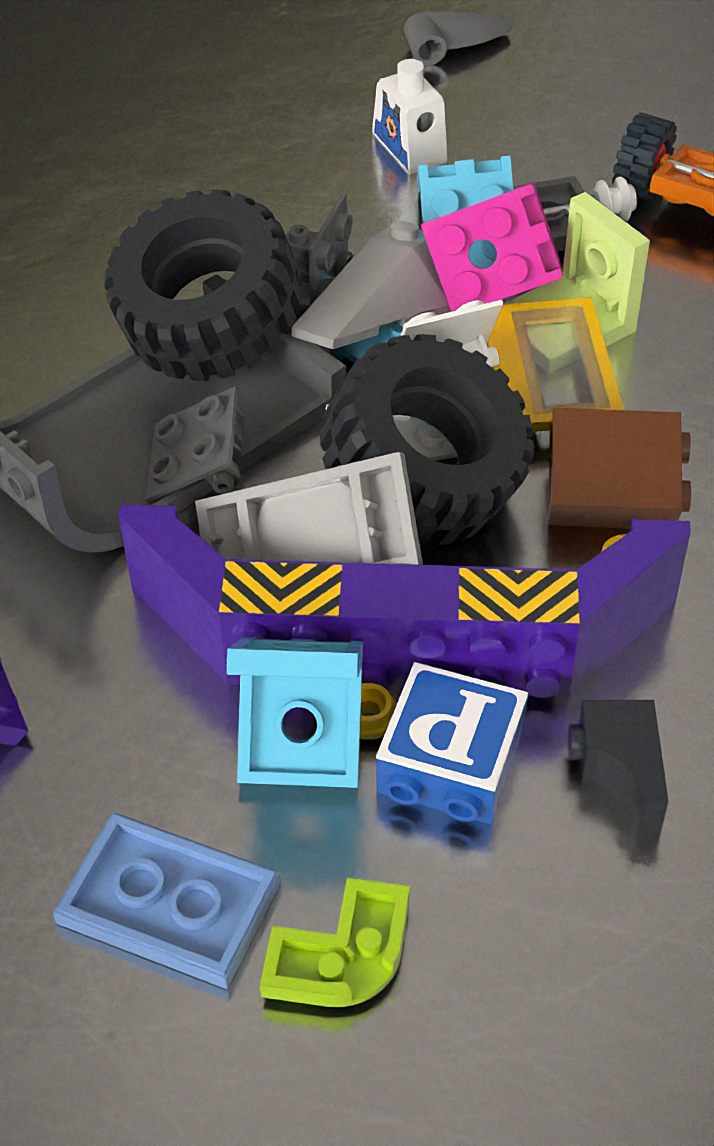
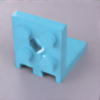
[416,156,513,268]
[227,637,363,788]

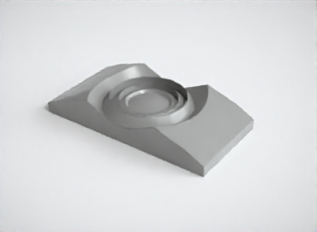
[195,452,423,565]

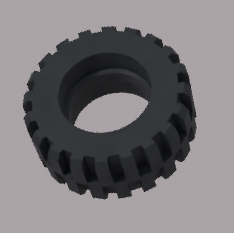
[104,189,303,381]
[320,334,534,545]

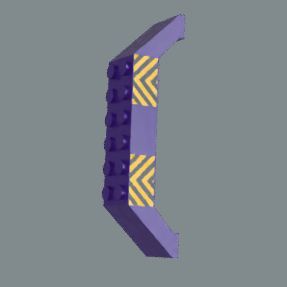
[119,505,691,698]

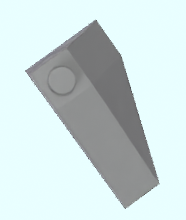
[291,221,451,349]

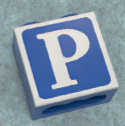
[376,662,528,825]

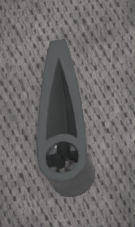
[403,12,512,66]

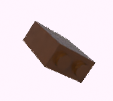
[548,408,691,529]

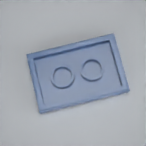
[52,812,281,990]

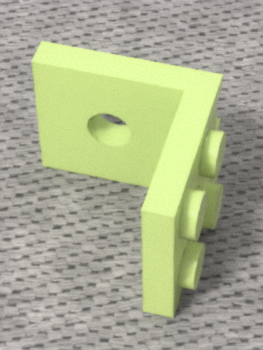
[504,192,650,376]

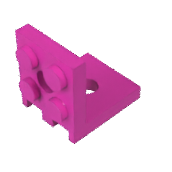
[421,181,563,312]

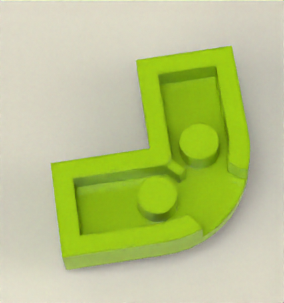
[260,878,410,1007]

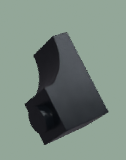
[568,700,669,835]

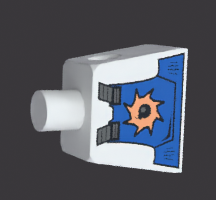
[373,59,447,174]

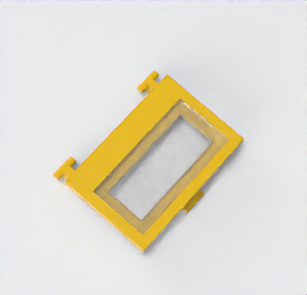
[487,297,624,432]

